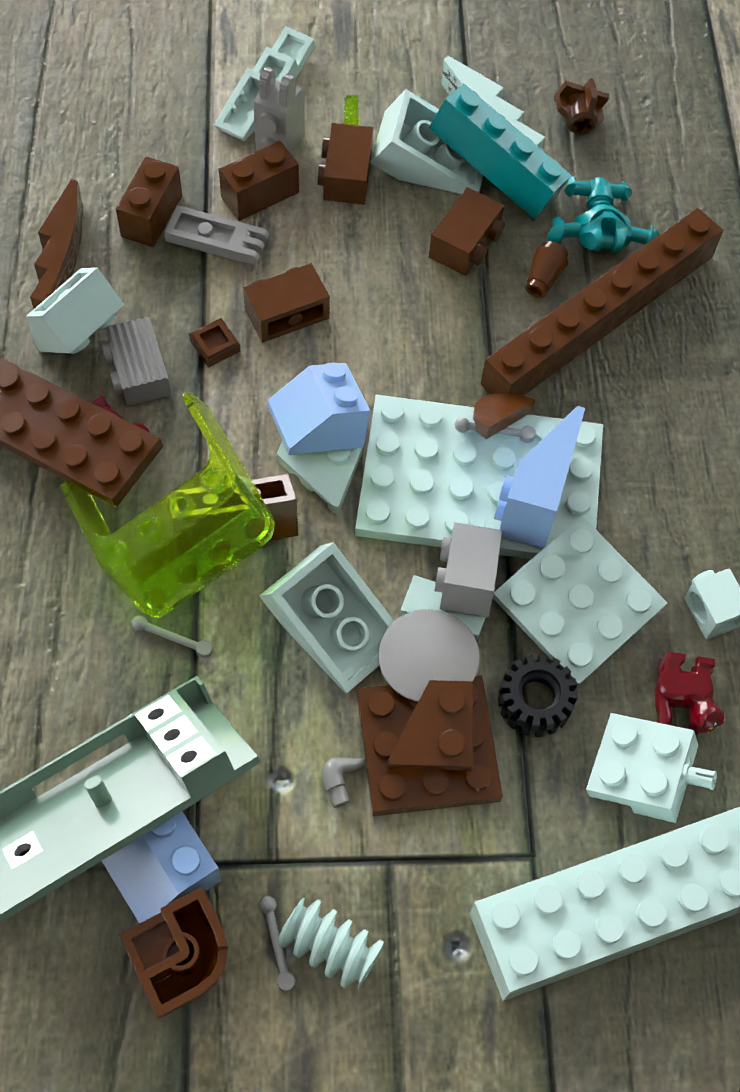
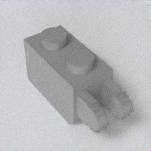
[253,66,305,155]

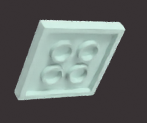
[493,515,667,687]

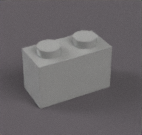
[434,522,502,617]

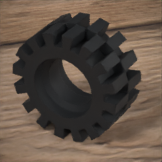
[498,654,578,737]

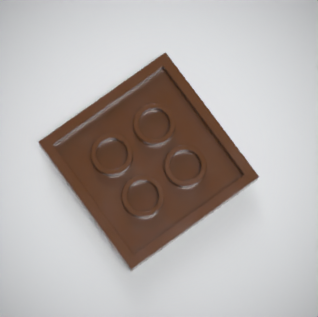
[357,675,503,816]

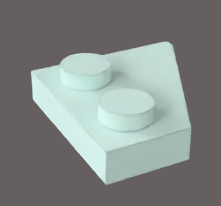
[277,441,363,514]

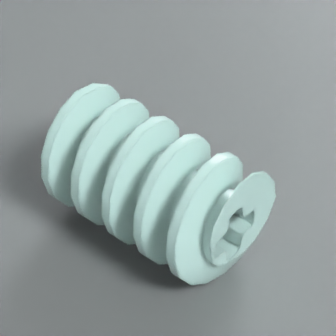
[278,897,384,990]

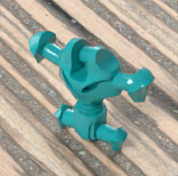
[547,177,660,253]

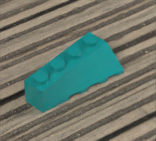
[429,84,571,219]

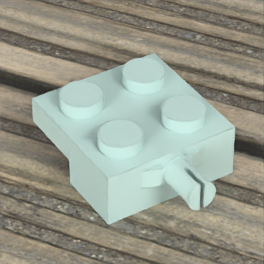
[586,713,717,823]

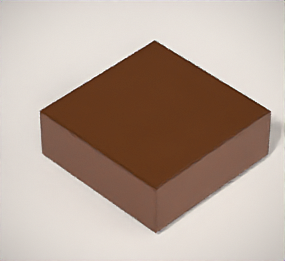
[189,318,241,368]

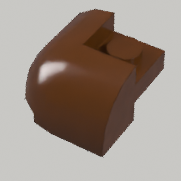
[119,887,228,1019]

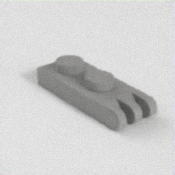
[164,205,269,265]

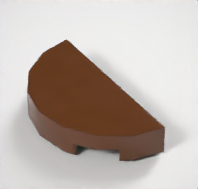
[473,393,535,439]

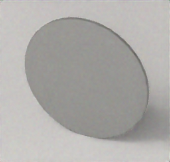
[378,609,479,702]

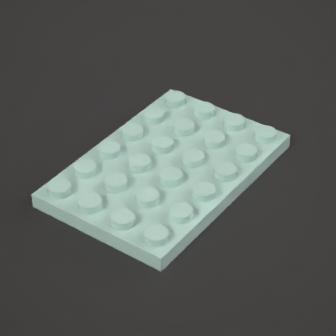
[355,395,603,559]

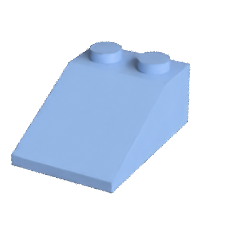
[494,406,585,549]

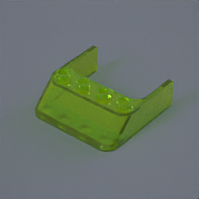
[60,391,275,617]

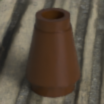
[525,241,568,298]

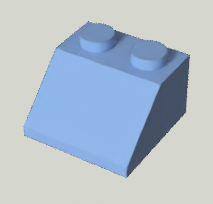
[267,363,370,455]
[102,812,222,923]

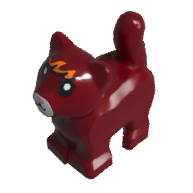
[654,652,725,736]

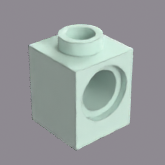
[684,568,740,640]

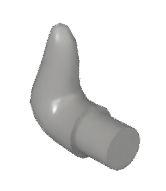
[322,758,365,808]

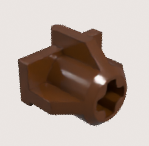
[554,78,610,134]

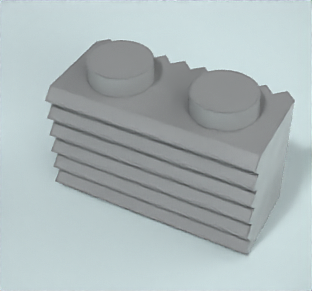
[101,316,171,406]

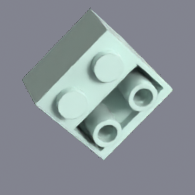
[26,267,125,354]

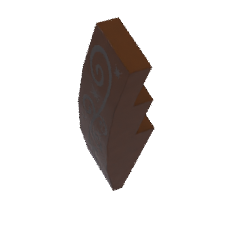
[30,179,83,309]

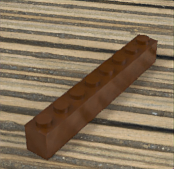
[480,208,724,395]

